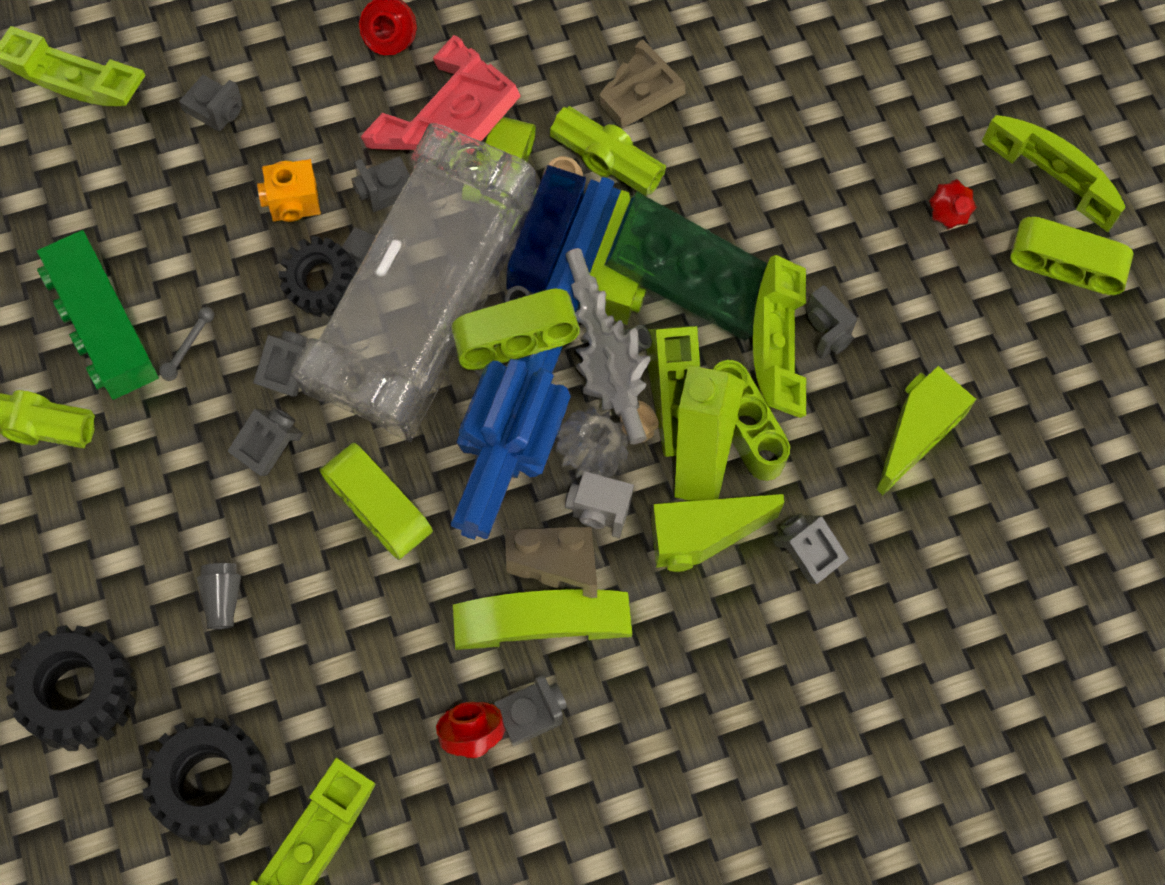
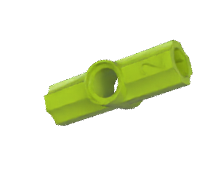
[550,106,666,196]
[0,390,95,448]

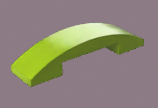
[0,26,146,106]
[981,115,1126,232]
[753,255,806,418]
[453,589,632,650]
[250,758,376,885]

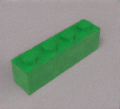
[36,230,159,400]

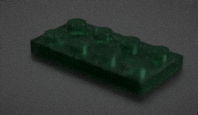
[604,192,768,341]

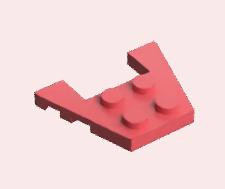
[360,35,521,151]

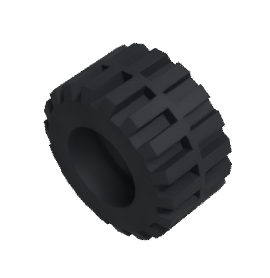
[6,625,137,751]
[142,717,270,845]

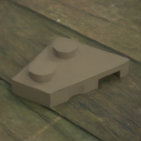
[599,40,685,129]
[505,527,597,598]

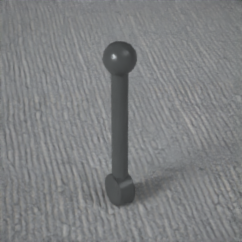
[160,307,214,381]

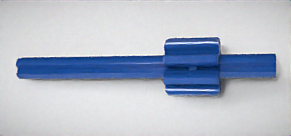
[451,177,621,540]

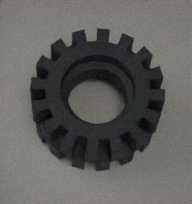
[279,236,360,317]

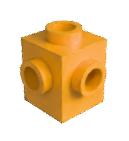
[257,159,321,222]

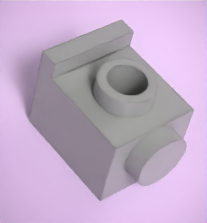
[565,471,634,538]

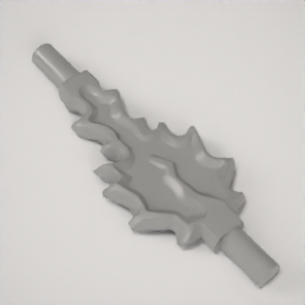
[566,248,650,444]

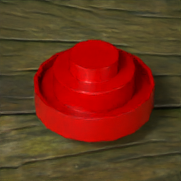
[359,0,417,56]
[436,702,505,758]

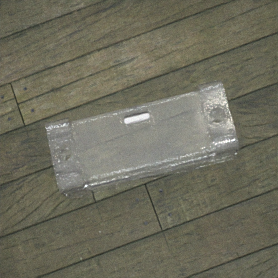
[291,123,538,442]

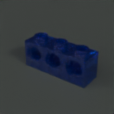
[506,165,586,294]

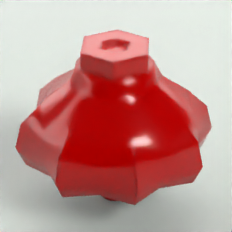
[929,179,977,229]

